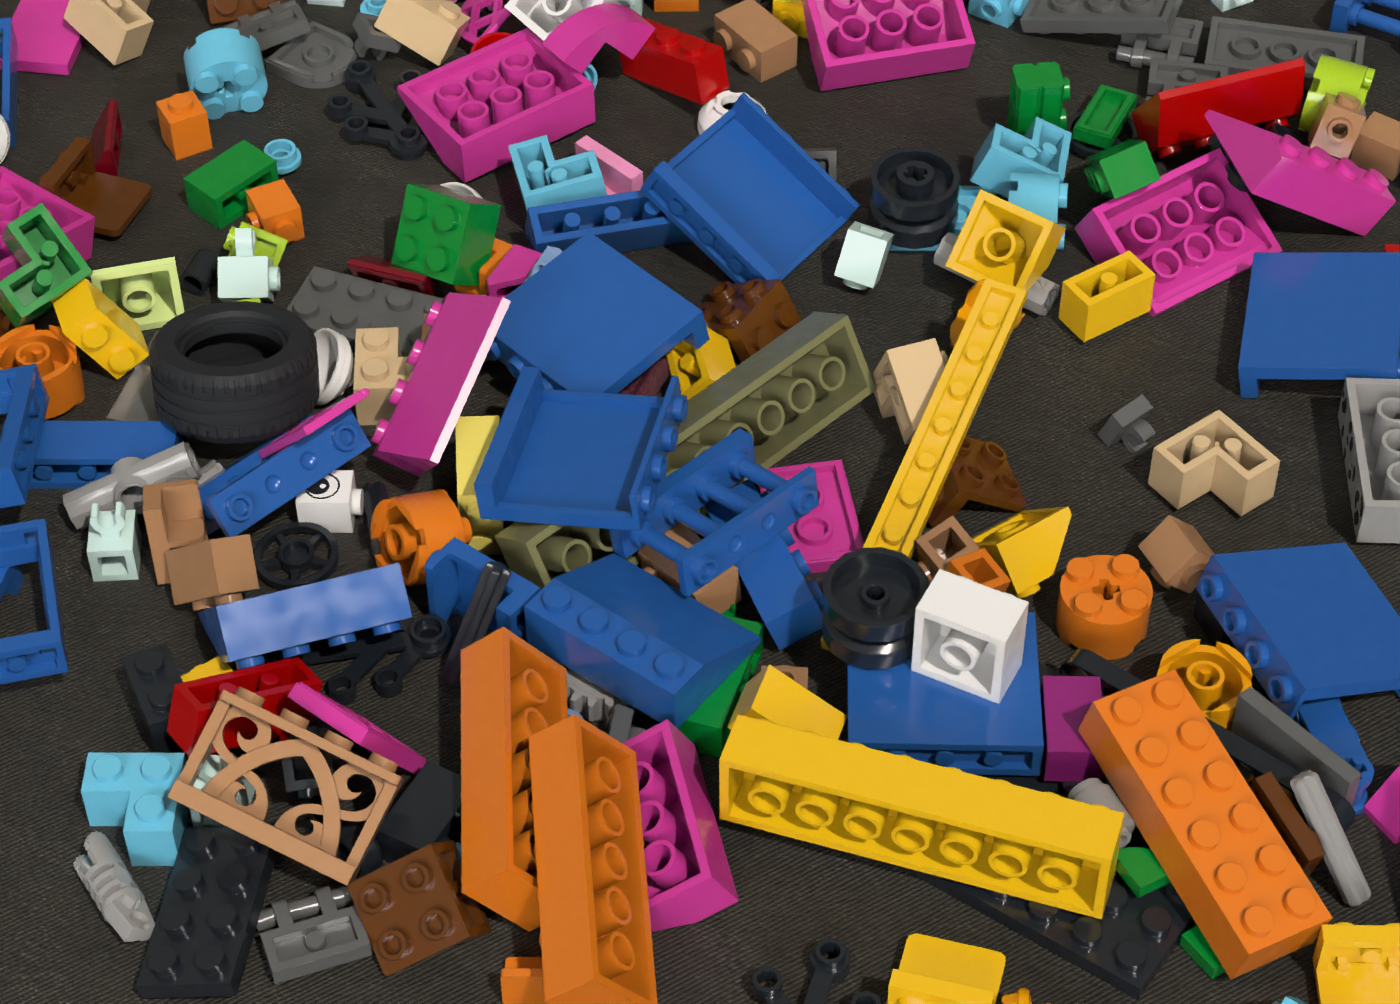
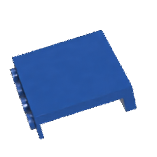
[640,93,860,283]
[487,231,710,394]
[1238,252,1400,398]
[474,366,688,531]
[1195,542,1400,719]
[847,612,1044,776]

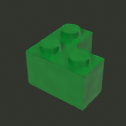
[0,203,93,328]

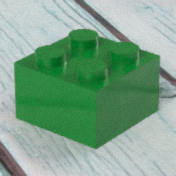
[391,183,501,285]

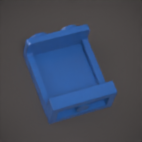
[425,537,541,642]

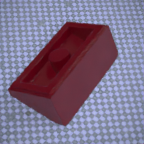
[91,99,123,176]
[347,256,440,296]

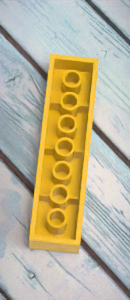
[719,714,1125,919]

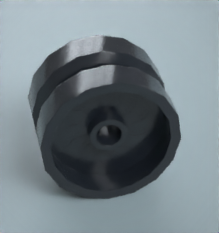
[869,146,961,249]
[822,547,928,670]

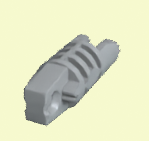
[73,830,155,942]

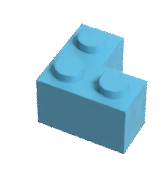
[970,116,1072,198]
[508,135,607,211]
[81,752,189,866]

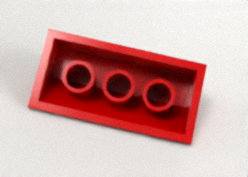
[1131,58,1305,160]

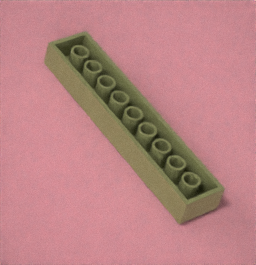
[495,311,877,590]

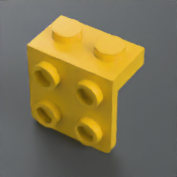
[1313,922,1400,1004]
[887,933,1006,1004]

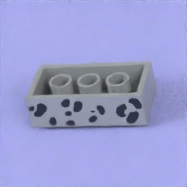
[1338,378,1400,543]

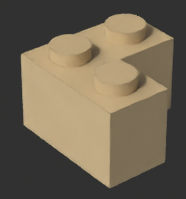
[63,0,154,65]
[374,0,470,66]
[353,327,412,425]
[872,338,949,444]
[1148,410,1280,516]

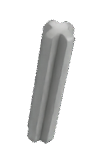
[1290,770,1371,907]

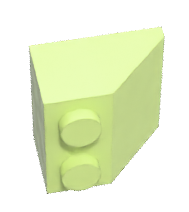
[91,257,185,331]

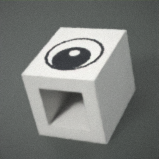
[295,470,364,533]

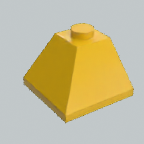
[945,189,1066,292]
[972,506,1072,599]

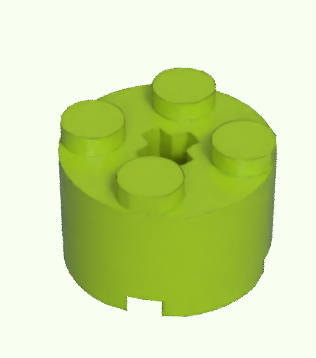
[1298,54,1376,133]

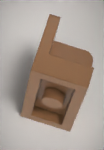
[143,479,209,585]

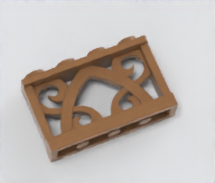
[167,686,404,886]

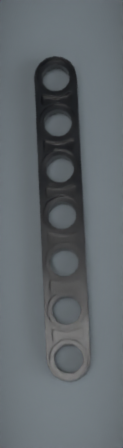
[1059,648,1356,833]

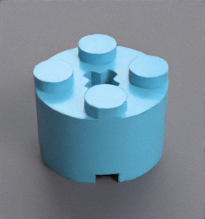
[183,28,268,120]
[1008,172,1068,257]

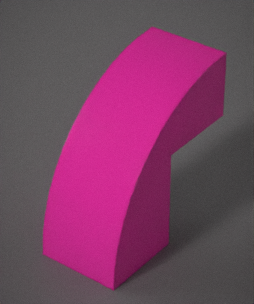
[542,3,656,73]

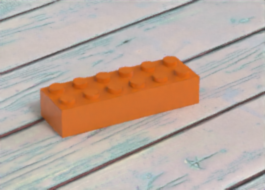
[460,627,568,932]
[1078,669,1333,980]
[528,714,658,1004]

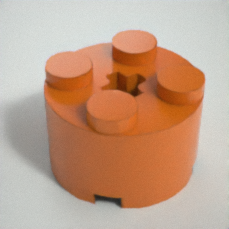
[0,324,85,421]
[371,489,473,586]
[1055,554,1153,660]

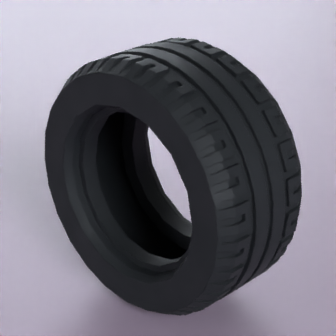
[149,301,320,443]

